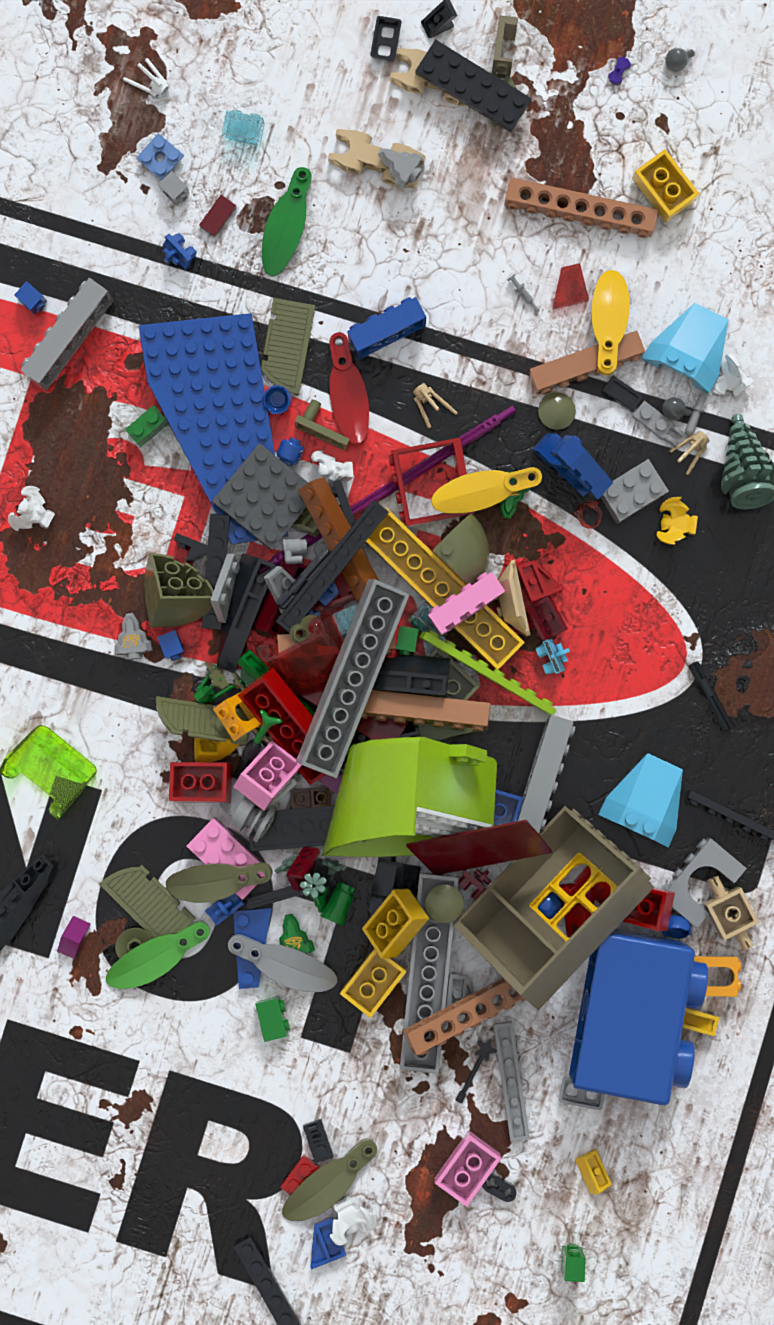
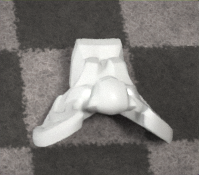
[707,353,754,397]
[311,450,354,491]
[8,486,55,531]
[330,1195,377,1245]

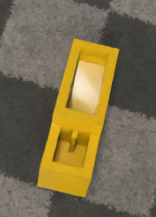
[683,1008,719,1037]

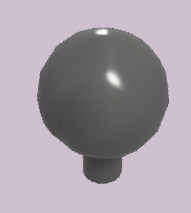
[665,47,695,72]
[662,397,692,420]

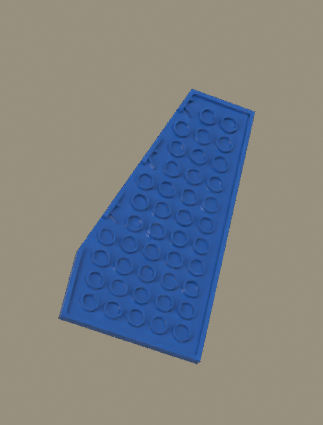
[138,313,288,545]

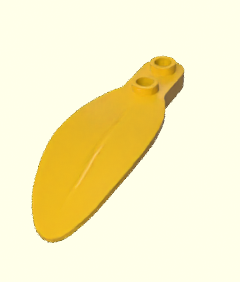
[592,270,630,375]
[431,467,542,513]

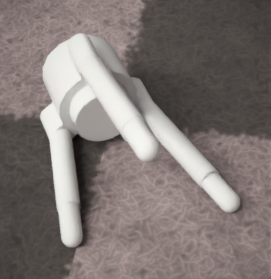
[123,58,170,98]

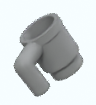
[283,538,308,564]

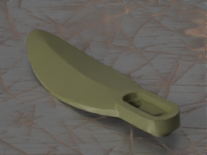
[166,862,273,903]
[282,1138,377,1221]

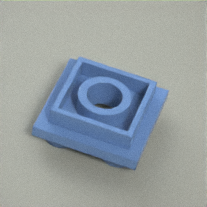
[136,133,184,180]

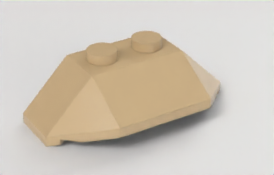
[495,560,530,637]

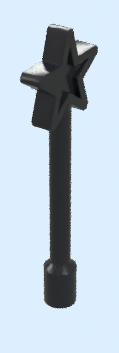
[455,1039,497,1104]

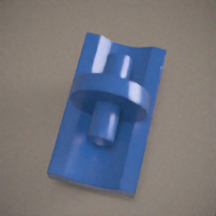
[163,233,197,270]
[205,893,244,926]

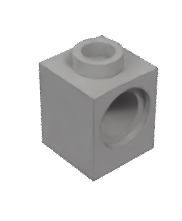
[158,171,189,205]

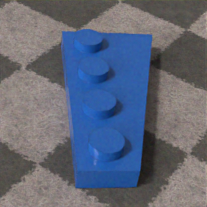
[233,908,272,989]

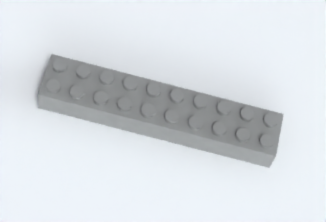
[296,579,410,778]
[400,872,458,1074]

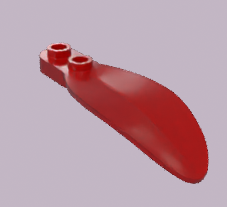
[329,332,369,444]

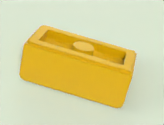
[575,1149,612,1194]

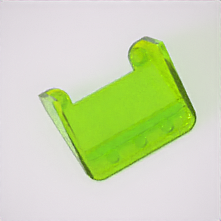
[0,725,97,820]

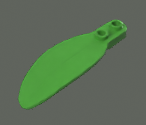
[106,921,210,989]

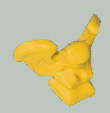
[656,497,698,545]

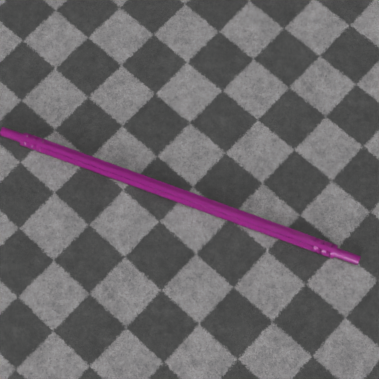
[259,406,516,574]

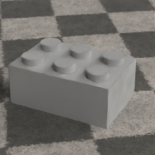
[600,459,669,524]

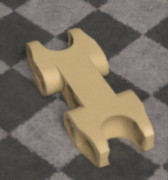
[390,48,467,106]
[328,129,426,189]

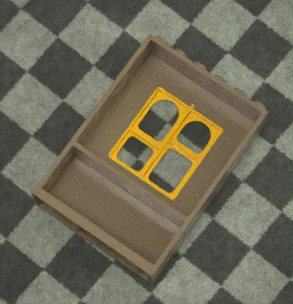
[453,806,654,1011]

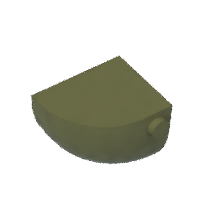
[433,513,489,585]
[144,553,214,627]

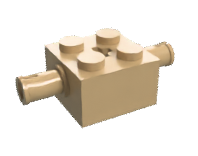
[703,875,759,951]

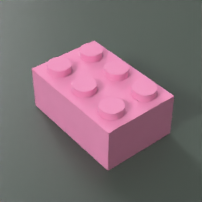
[233,741,302,811]
[434,1130,501,1207]

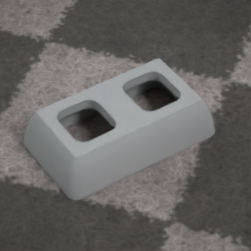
[559,1077,605,1110]

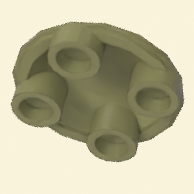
[538,392,576,430]
[425,884,464,923]

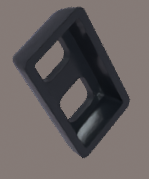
[370,16,402,61]

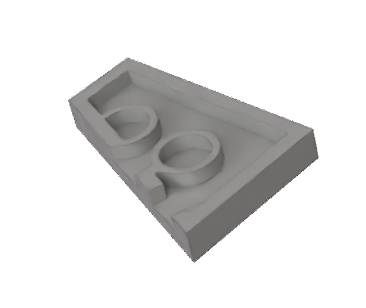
[210,553,239,623]

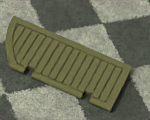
[261,298,316,395]
[156,696,248,745]
[99,865,196,938]

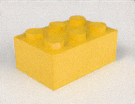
[632,149,700,223]
[362,889,429,959]
[340,948,407,1018]

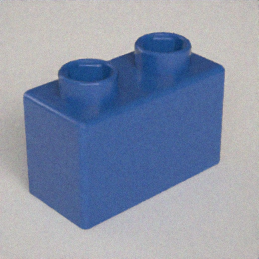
[569,929,708,1105]

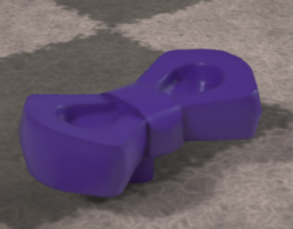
[608,57,631,85]

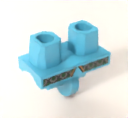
[536,639,570,674]

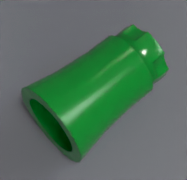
[320,882,355,926]

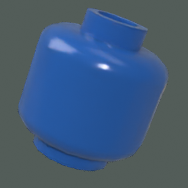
[276,437,304,467]

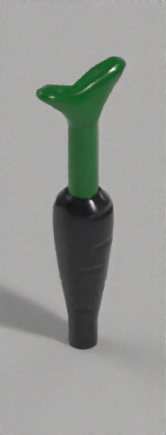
[233,710,282,779]

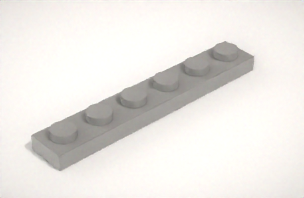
[493,1021,530,1142]

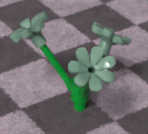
[274,854,347,913]

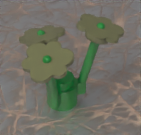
[194,661,246,704]

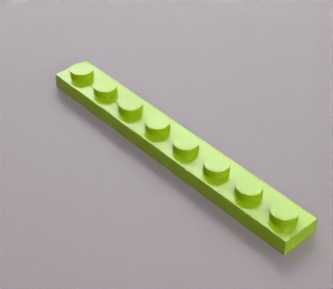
[419,630,557,715]

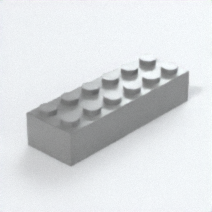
[21,278,114,391]
[517,714,575,834]

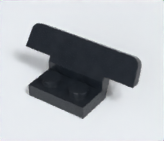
[369,856,421,915]

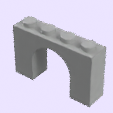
[661,837,747,928]

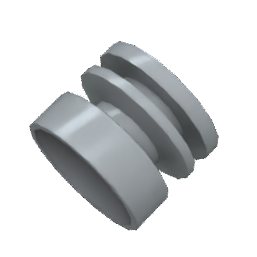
[228,796,277,843]

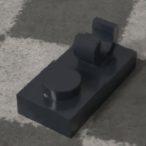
[303,1119,334,1164]

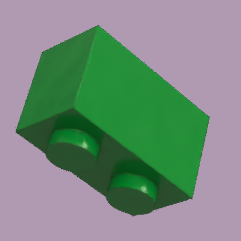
[125,405,168,448]
[396,626,419,656]
[255,996,290,1042]
[561,1244,586,1282]

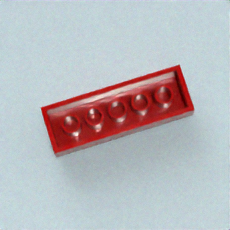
[238,668,327,785]

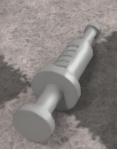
[507,274,540,312]

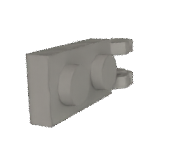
[632,400,685,447]

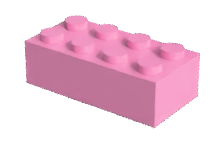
[187,817,264,900]

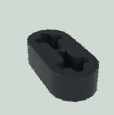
[482,1173,517,1202]

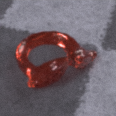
[573,501,603,529]

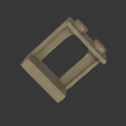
[492,15,518,78]

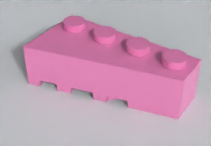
[428,572,505,637]

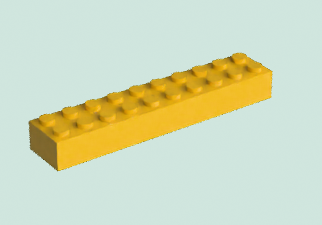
[365,508,525,670]

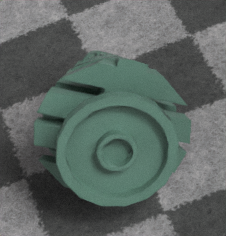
[721,414,774,509]

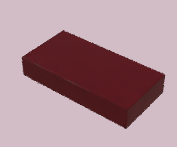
[199,195,237,237]

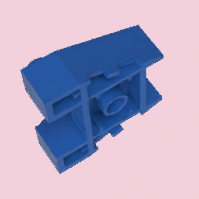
[532,433,613,500]

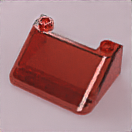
[256,614,344,696]

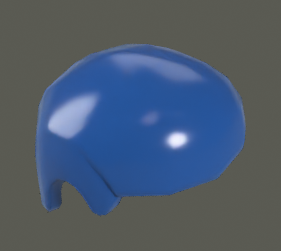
[263,385,292,414]
[538,892,562,919]
[661,915,691,939]

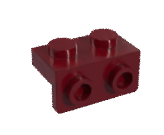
[526,596,568,642]
[286,847,320,891]

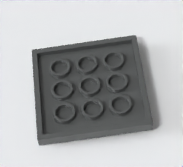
[211,443,308,551]

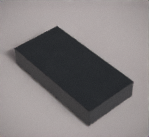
[602,375,644,413]

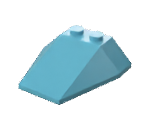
[642,303,729,394]
[598,753,683,847]

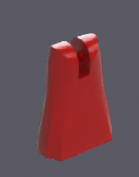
[560,883,596,938]

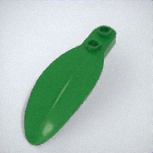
[262,167,312,276]

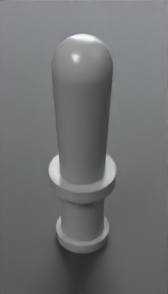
[685,394,707,436]

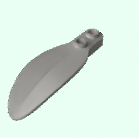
[228,934,337,992]

